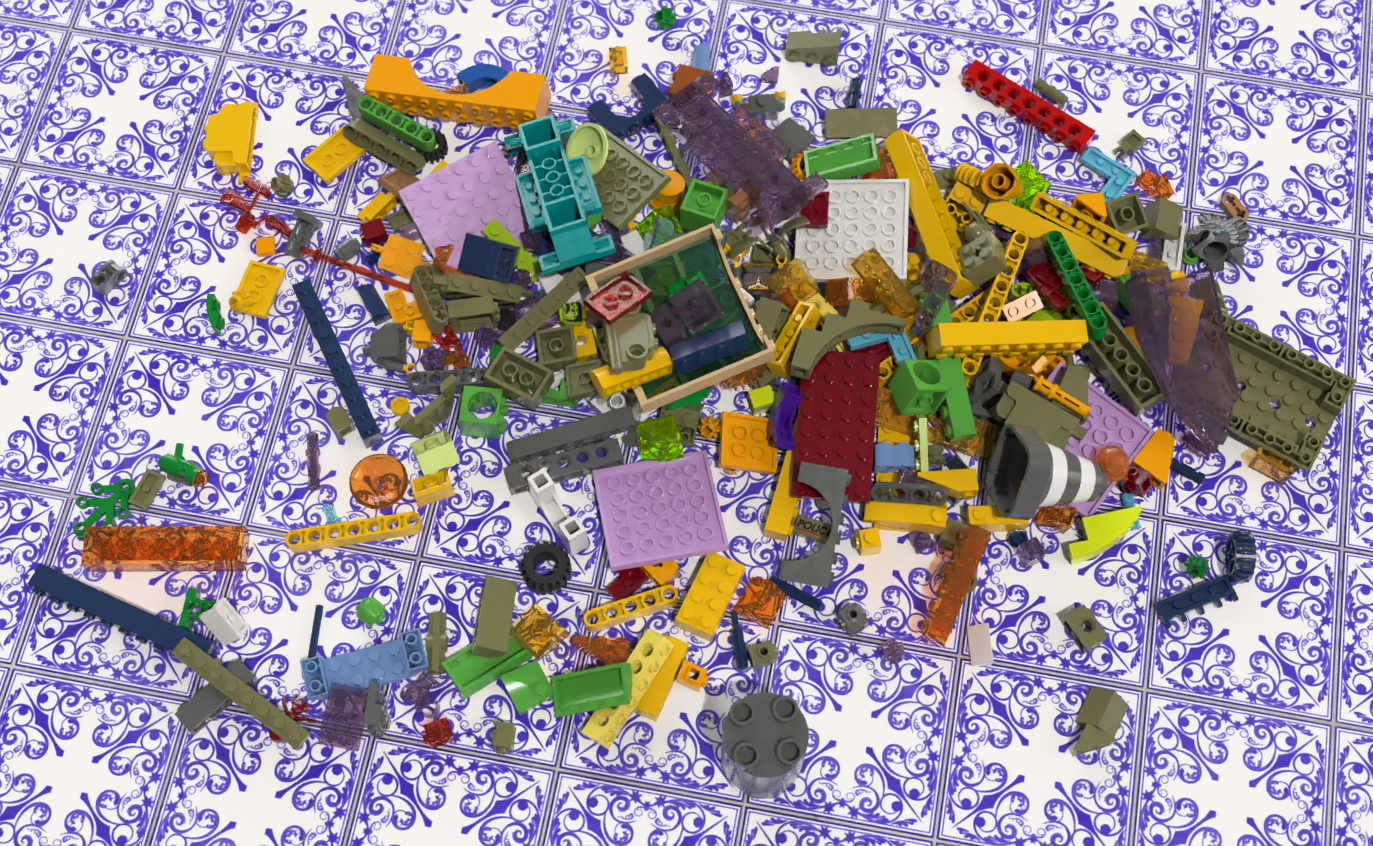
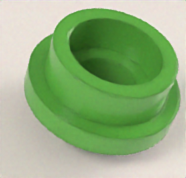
[1182,247,1200,265]

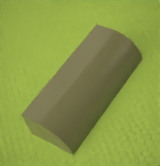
[824,107,898,138]
[471,575,518,658]

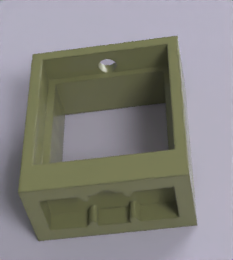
[447,295,501,335]

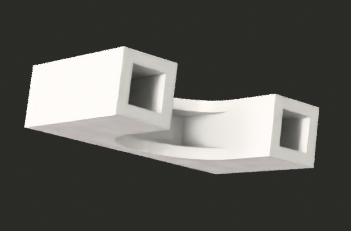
[527,468,588,556]

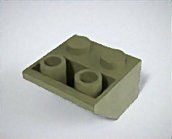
[656,403,704,447]

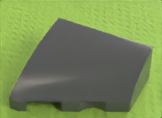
[968,357,1002,403]

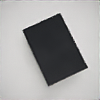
[497,308,518,332]

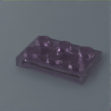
[317,682,368,752]

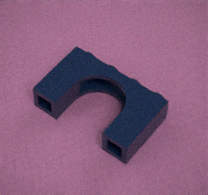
[587,73,670,141]

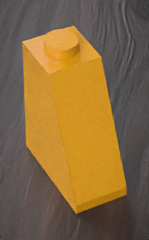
[1131,428,1175,491]

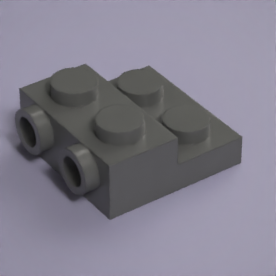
[363,683,391,738]

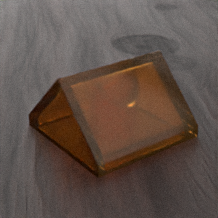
[733,577,787,630]

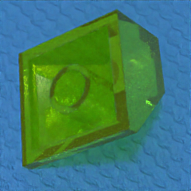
[636,414,684,462]

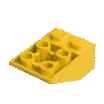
[945,181,990,245]

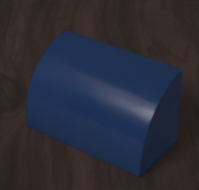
[356,284,392,327]

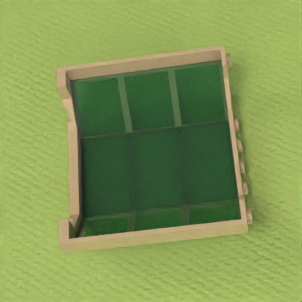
[585,223,776,414]

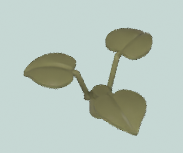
[730,206,811,260]

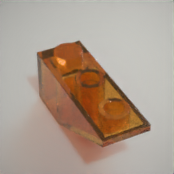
[570,635,631,666]

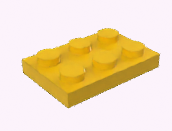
[302,126,367,185]
[230,259,286,320]

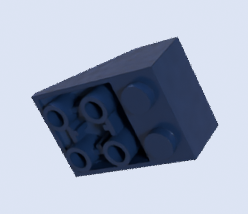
[458,233,521,284]

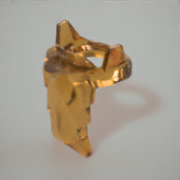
[433,244,470,276]

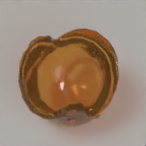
[1094,445,1129,482]

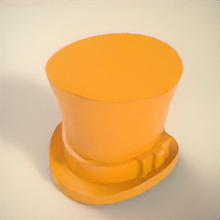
[649,169,685,215]

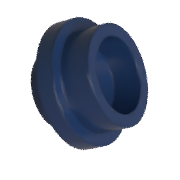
[1008,529,1028,549]

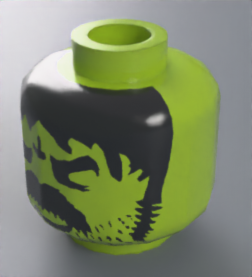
[559,302,587,326]

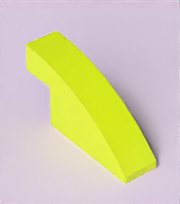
[1068,506,1142,565]

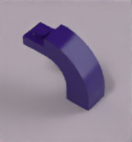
[768,382,803,451]

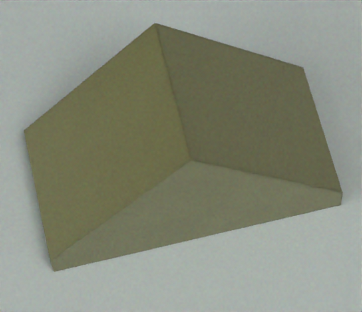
[1071,723,1116,756]

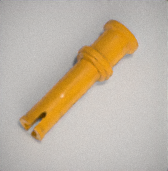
[1032,375,1091,418]

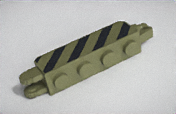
[430,272,533,309]

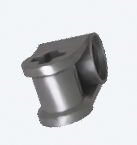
[91,259,128,296]

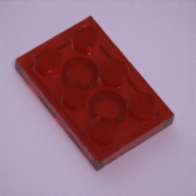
[583,270,653,325]

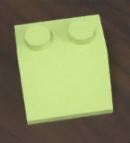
[410,429,460,476]

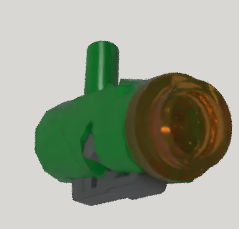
[158,443,209,488]

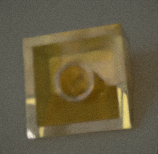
[766,258,821,311]
[510,603,570,660]

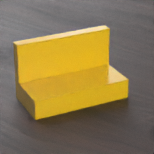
[356,191,398,223]

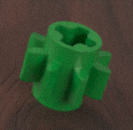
[655,7,676,29]
[1184,554,1210,579]

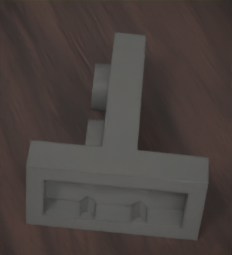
[283,209,324,260]

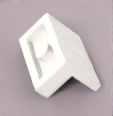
[199,597,249,646]

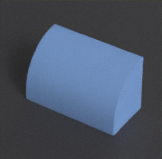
[692,43,711,71]

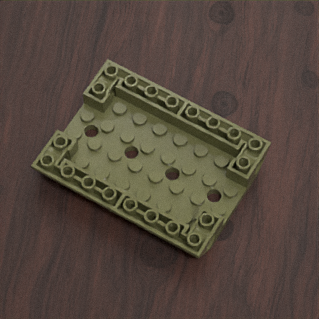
[1168,309,1357,472]

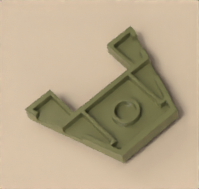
[395,374,458,439]

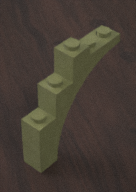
[790,299,906,380]

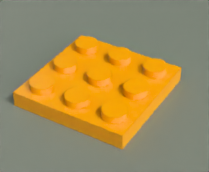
[719,411,777,475]

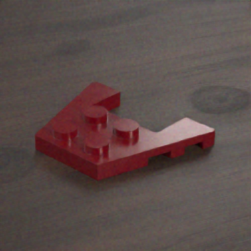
[1025,255,1105,314]

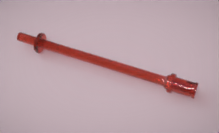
[299,245,414,294]

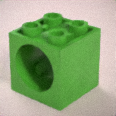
[680,178,728,231]
[888,359,951,415]
[458,385,509,440]

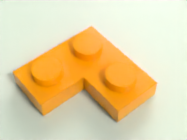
[384,288,424,325]

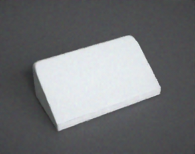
[967,623,993,666]

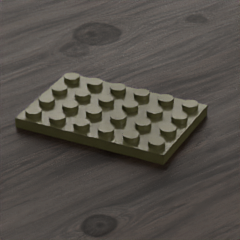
[592,125,672,231]

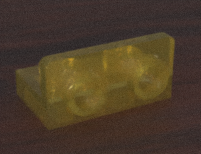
[1122,250,1168,290]

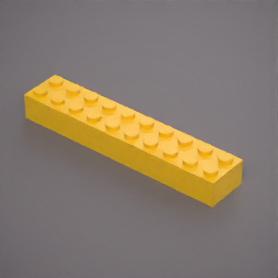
[884,128,979,299]

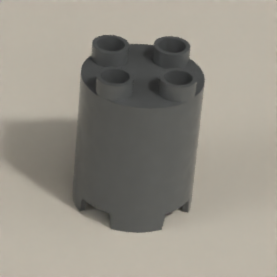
[721,692,809,799]

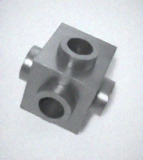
[837,602,869,637]

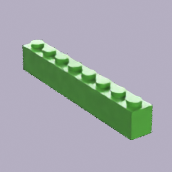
[918,290,977,442]

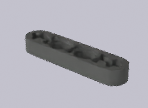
[871,481,949,506]

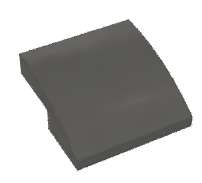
[764,117,816,162]

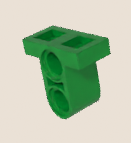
[179,587,216,632]

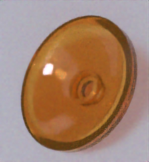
[349,454,408,509]

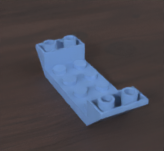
[300,628,429,700]

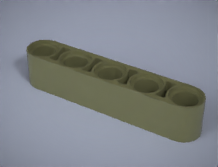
[343,118,426,175]

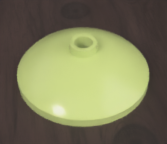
[566,123,609,176]

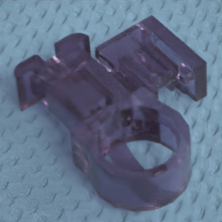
[400,671,441,719]

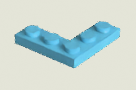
[1080,146,1136,202]
[846,330,917,368]

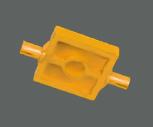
[370,233,431,280]

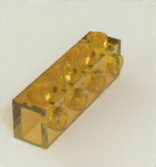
[851,247,921,319]

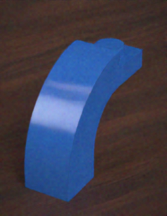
[457,64,509,94]

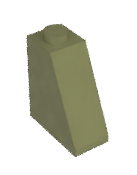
[1050,363,1089,425]

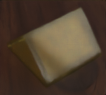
[1248,446,1295,485]

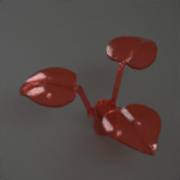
[220,176,292,238]

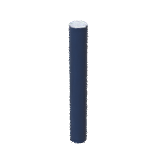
[307,605,324,659]

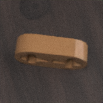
[1219,193,1249,222]

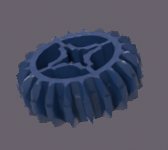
[1225,530,1257,584]

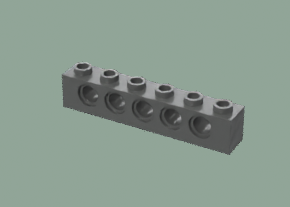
[505,438,624,495]

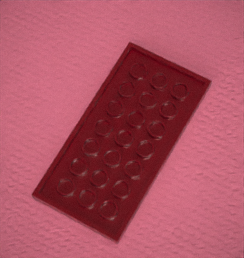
[791,351,881,504]

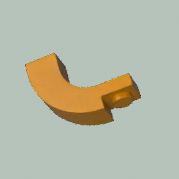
[985,354,1048,377]

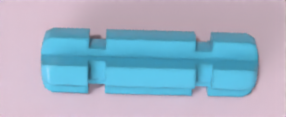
[1121,493,1141,531]

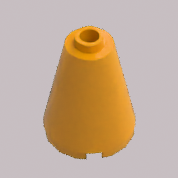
[981,163,1023,200]

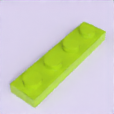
[481,218,542,284]

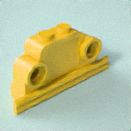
[203,102,259,184]

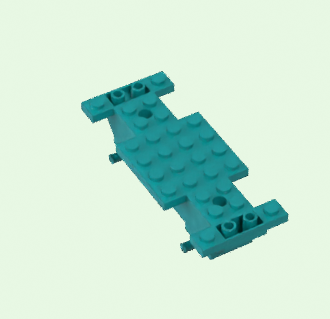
[504,114,616,275]

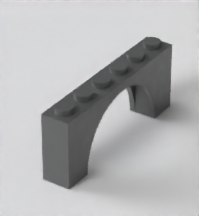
[781,462,851,588]

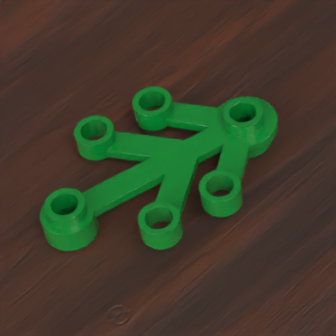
[73,478,135,539]

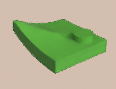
[500,659,553,715]

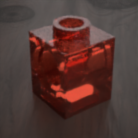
[422,717,455,749]

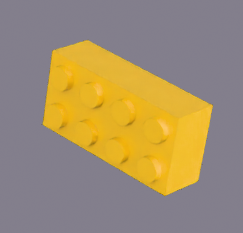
[675,553,745,642]

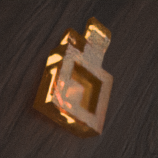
[442,349,472,369]

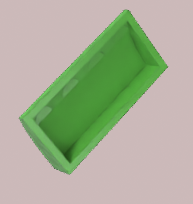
[803,133,881,180]
[441,624,533,700]
[551,662,632,718]

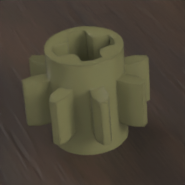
[271,173,294,196]

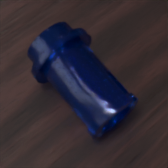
[365,242,384,266]

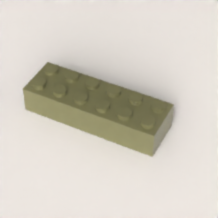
[1071,301,1172,417]

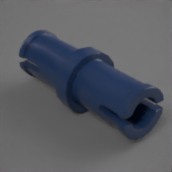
[846,77,863,109]

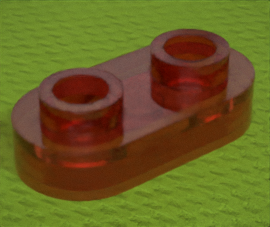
[433,325,463,358]

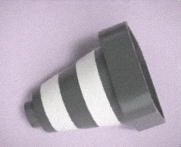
[985,424,1108,520]

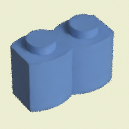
[873,442,915,473]

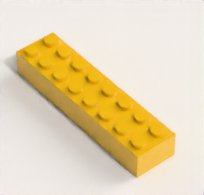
[926,320,1089,359]

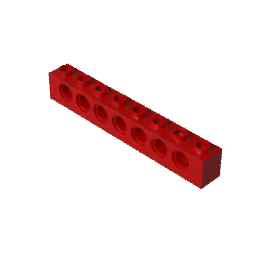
[962,59,1096,155]

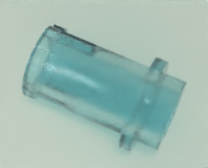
[322,503,341,525]

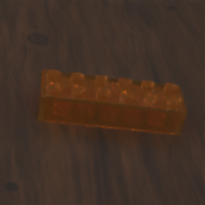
[919,523,992,648]

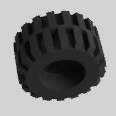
[521,541,572,595]

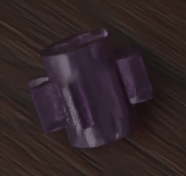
[881,638,905,664]

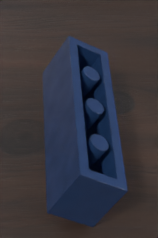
[669,319,751,375]

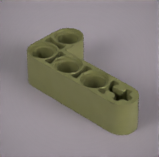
[409,263,449,334]

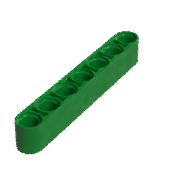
[1046,230,1107,340]

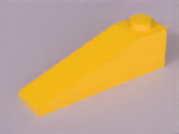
[863,495,948,535]

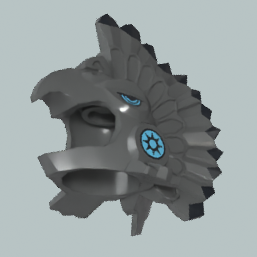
[1184,213,1250,273]

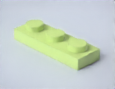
[913,415,929,472]

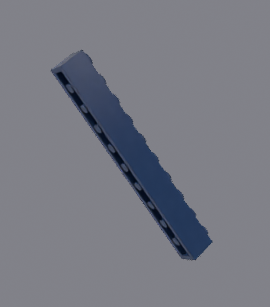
[292,278,384,449]
[27,563,218,661]

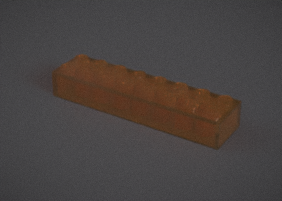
[81,526,250,572]

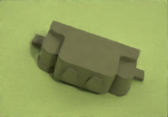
[601,292,658,375]
[994,380,1088,450]

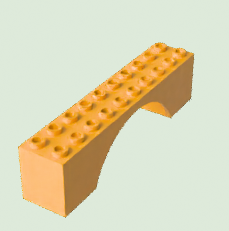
[363,54,552,129]

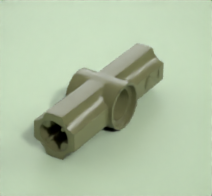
[426,612,448,675]

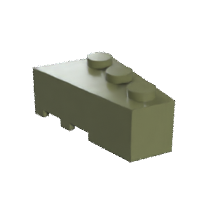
[785,28,842,66]

